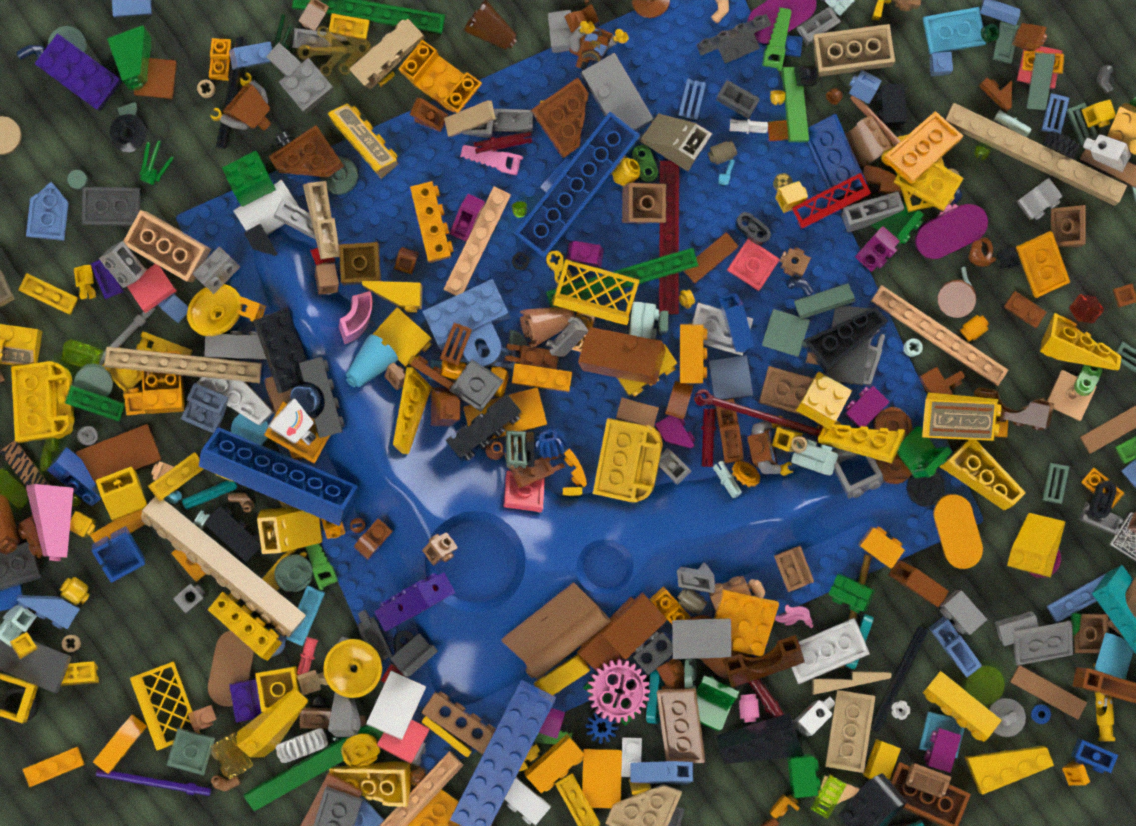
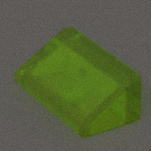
[61,339,103,367]

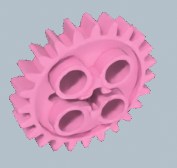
[587,659,650,723]

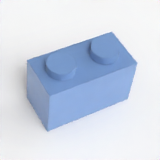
[229,42,272,70]

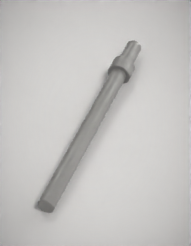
[72,307,156,386]

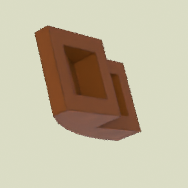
[665,381,693,419]

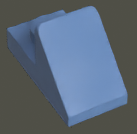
[158,293,188,323]

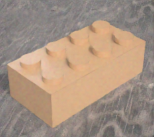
[123,210,211,282]

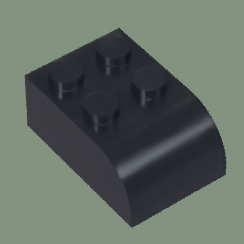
[838,773,908,826]

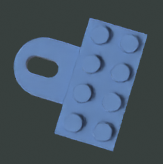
[422,279,510,367]

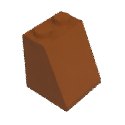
[0,494,21,555]

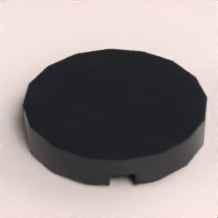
[906,472,945,507]

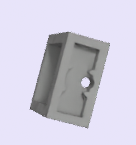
[832,449,884,499]

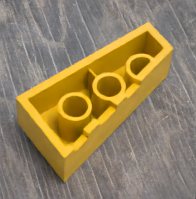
[939,440,1025,511]
[965,746,1054,795]

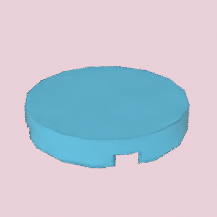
[231,414,269,445]

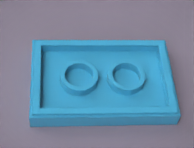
[922,7,986,55]
[1094,633,1134,680]

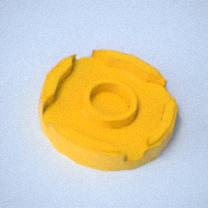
[341,734,381,767]

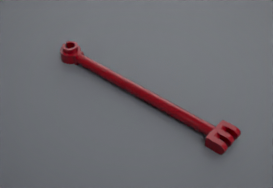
[694,389,828,446]

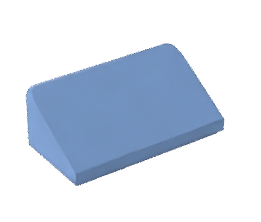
[980,0,1020,25]

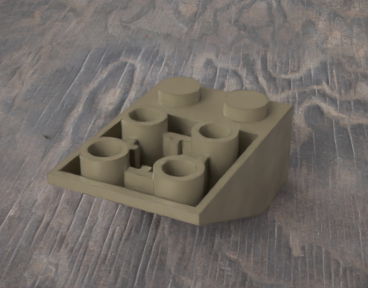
[640,113,712,171]

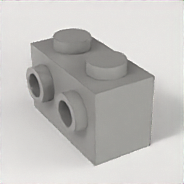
[99,241,147,288]
[193,246,240,294]

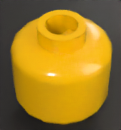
[612,158,640,186]
[59,577,90,605]

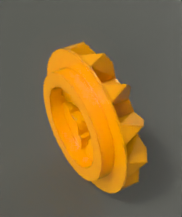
[731,461,760,488]

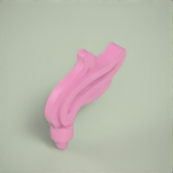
[775,604,813,628]

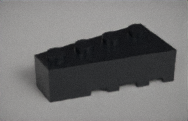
[446,394,522,462]
[716,713,804,764]

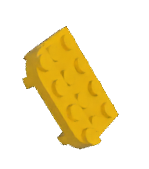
[11,361,74,443]
[593,418,663,502]

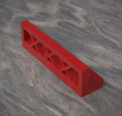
[792,173,871,229]

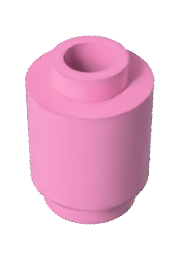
[739,694,759,722]

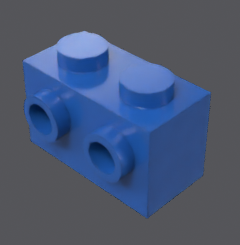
[1071,738,1118,774]

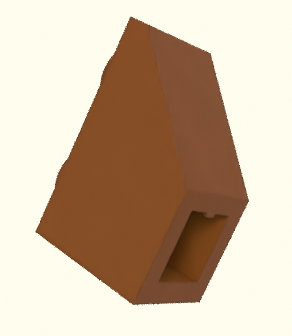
[1011,23,1047,51]

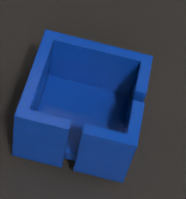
[92,526,145,583]

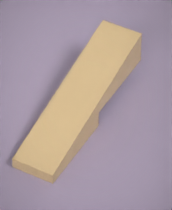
[303,181,340,259]
[812,671,891,695]

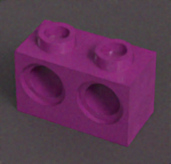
[855,226,900,272]

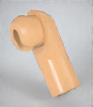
[711,0,729,23]
[748,579,765,598]

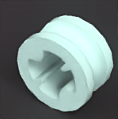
[903,338,923,357]
[193,510,210,530]

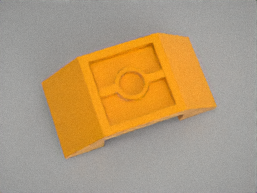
[398,40,482,113]

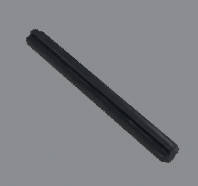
[216,37,247,149]
[871,626,928,733]

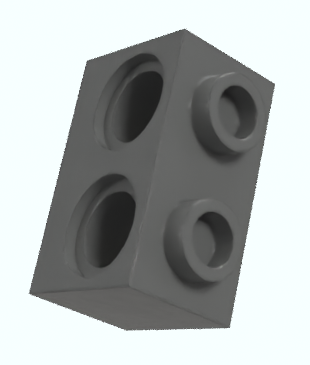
[716,80,760,119]
[632,630,673,675]

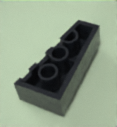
[802,307,888,374]

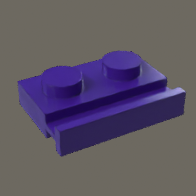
[229,678,263,723]

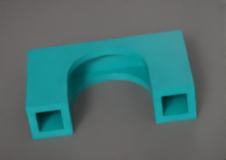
[1092,565,1136,653]

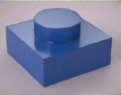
[784,35,803,57]

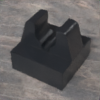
[794,66,819,86]

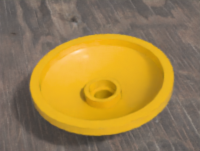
[187,284,242,336]
[324,639,382,698]

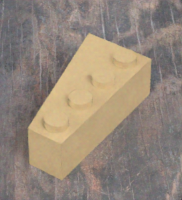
[349,19,426,90]

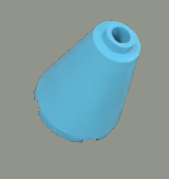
[346,334,398,387]

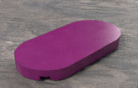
[747,0,817,44]
[915,204,988,259]

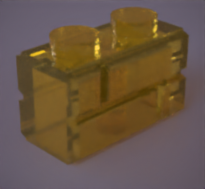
[211,732,253,780]

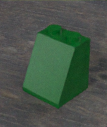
[107,25,152,91]

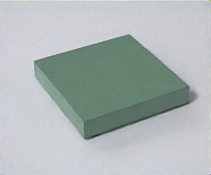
[761,309,810,357]
[166,727,215,775]

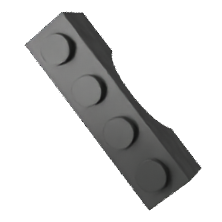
[298,357,345,438]

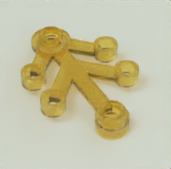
[297,25,371,76]

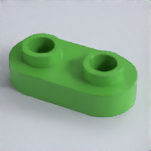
[632,145,658,183]
[1074,365,1102,396]

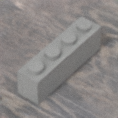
[204,331,266,360]

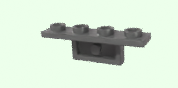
[696,14,771,64]

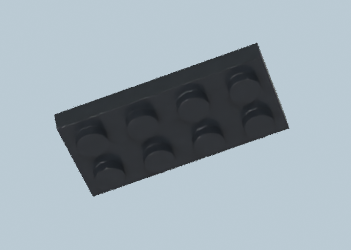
[253,307,307,393]

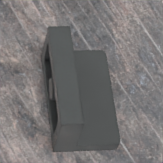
[390,634,438,677]

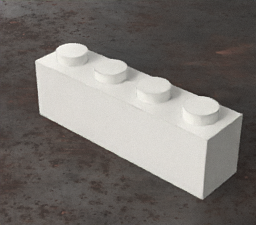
[505,777,551,825]

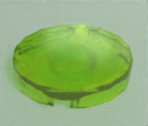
[965,665,1005,704]

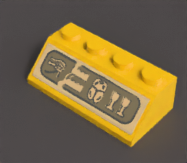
[328,103,398,179]
[0,324,42,366]

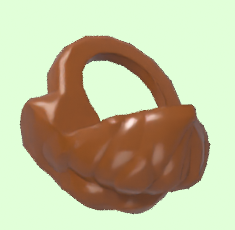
[968,238,996,267]

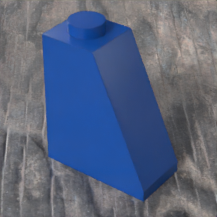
[718,293,755,352]

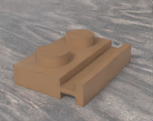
[774,546,814,592]

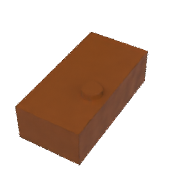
[578,327,666,385]
[889,762,971,826]

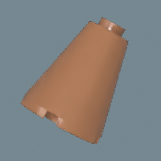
[520,307,575,347]

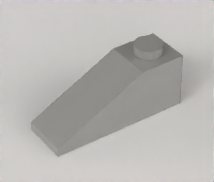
[841,192,904,233]
[328,692,361,737]

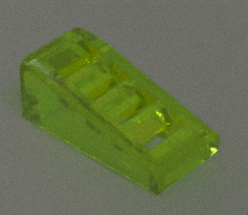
[810,775,846,819]

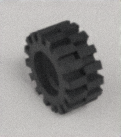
[1042,131,1080,159]

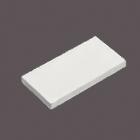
[791,618,870,684]

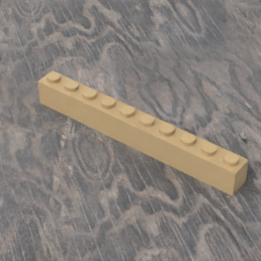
[945,103,1127,206]
[141,496,306,638]

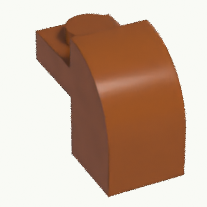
[918,367,965,394]
[354,518,393,560]

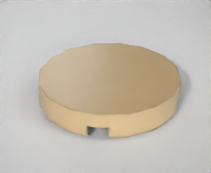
[0,116,22,155]

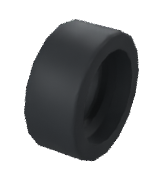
[0,687,39,724]

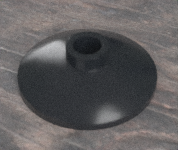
[110,114,146,152]

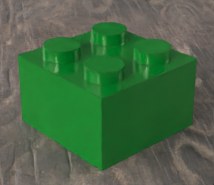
[222,151,276,207]
[787,754,821,798]

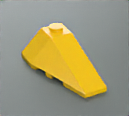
[1040,313,1121,371]
[237,688,308,757]
[329,762,411,807]

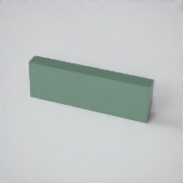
[1026,52,1055,110]
[794,284,855,320]
[658,311,668,336]

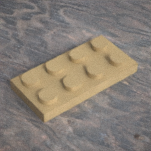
[825,690,875,773]

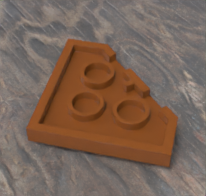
[530,78,589,158]
[268,125,344,177]

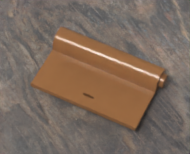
[501,582,610,679]

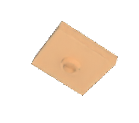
[1046,370,1097,421]

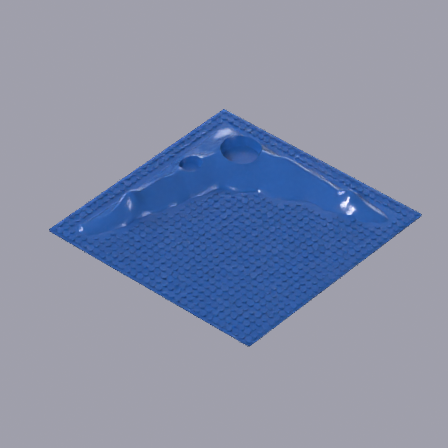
[176,0,983,774]

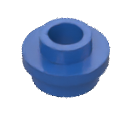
[1031,704,1051,724]

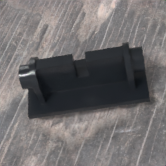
[997,247,1022,269]

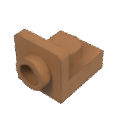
[385,362,406,390]

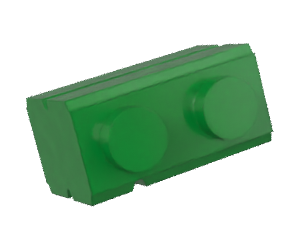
[829,574,875,613]

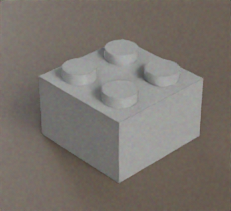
[279,58,334,115]
[939,590,987,635]

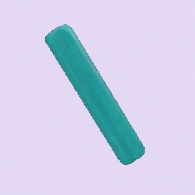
[182,480,237,510]

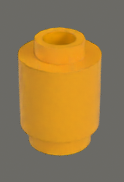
[960,315,989,342]

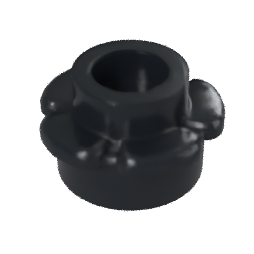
[275,131,292,147]

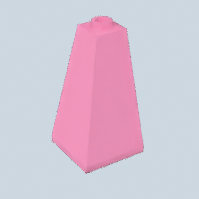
[26,484,73,561]

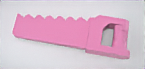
[460,145,523,176]

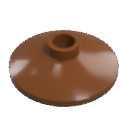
[632,0,670,18]

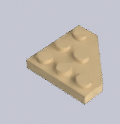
[606,784,682,826]

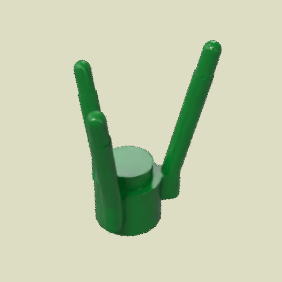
[139,141,174,185]

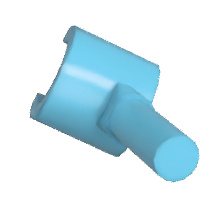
[718,160,735,185]

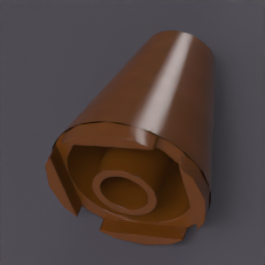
[463,0,517,50]

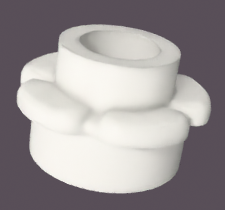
[891,701,910,720]

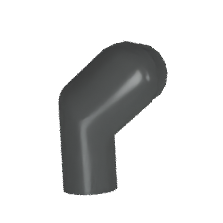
[1097,65,1114,94]

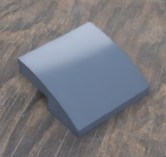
[709,355,753,400]
[181,383,229,433]

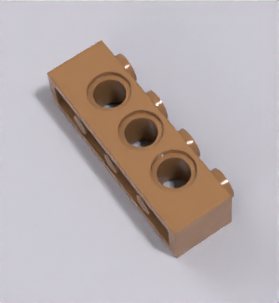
[421,691,496,754]

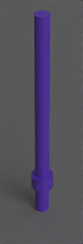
[96,769,211,796]

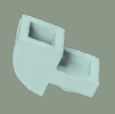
[0,605,37,647]

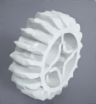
[276,728,328,763]

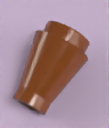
[486,441,505,460]

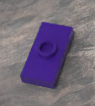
[90,260,124,300]

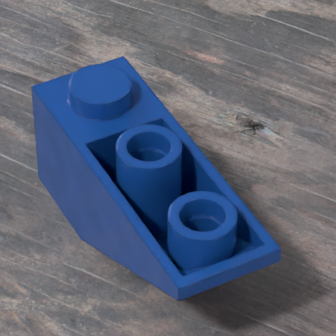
[47,447,101,506]

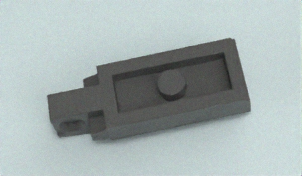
[358,610,393,661]

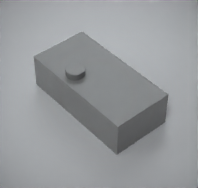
[581,53,653,132]

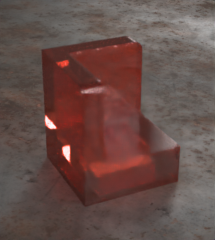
[1069,294,1104,323]

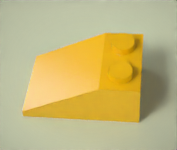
[362,281,423,313]
[1007,513,1065,578]

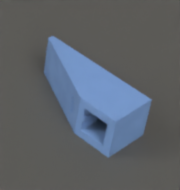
[16,595,80,629]
[630,761,693,785]

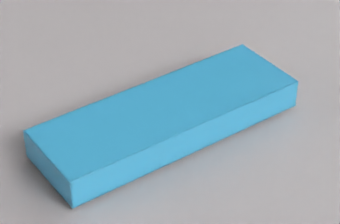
[285,585,325,646]

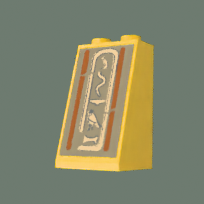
[922,392,1001,441]

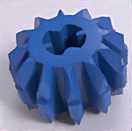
[534,428,567,459]
[586,712,618,744]

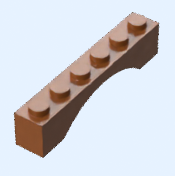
[1072,667,1136,704]

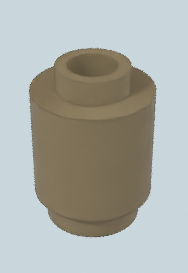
[708,141,737,165]
[677,588,707,615]

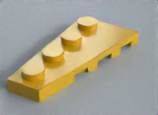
[393,367,432,454]
[818,424,905,463]

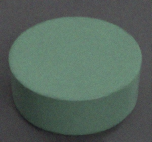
[67,170,88,190]

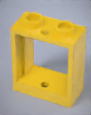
[0,673,38,723]

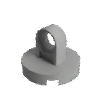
[989,698,1026,737]

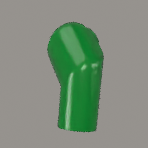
[1071,613,1081,638]

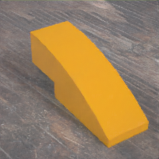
[93,714,147,774]

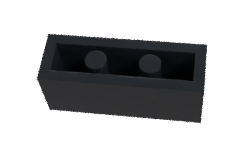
[204,506,261,562]

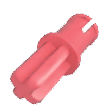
[297,637,318,675]

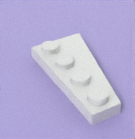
[196,358,274,426]

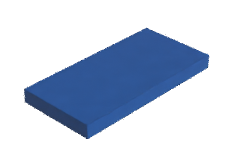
[807,114,867,199]

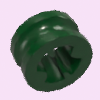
[980,24,1000,43]

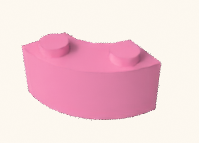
[339,291,372,344]

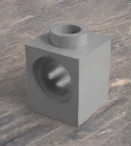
[173,583,206,613]

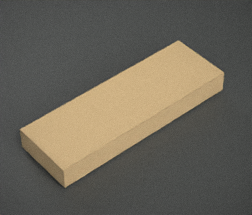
[444,100,496,137]

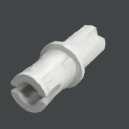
[730,119,768,134]

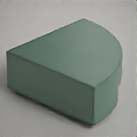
[117,102,137,116]
[509,330,528,346]

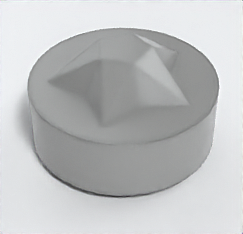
[77,426,98,445]

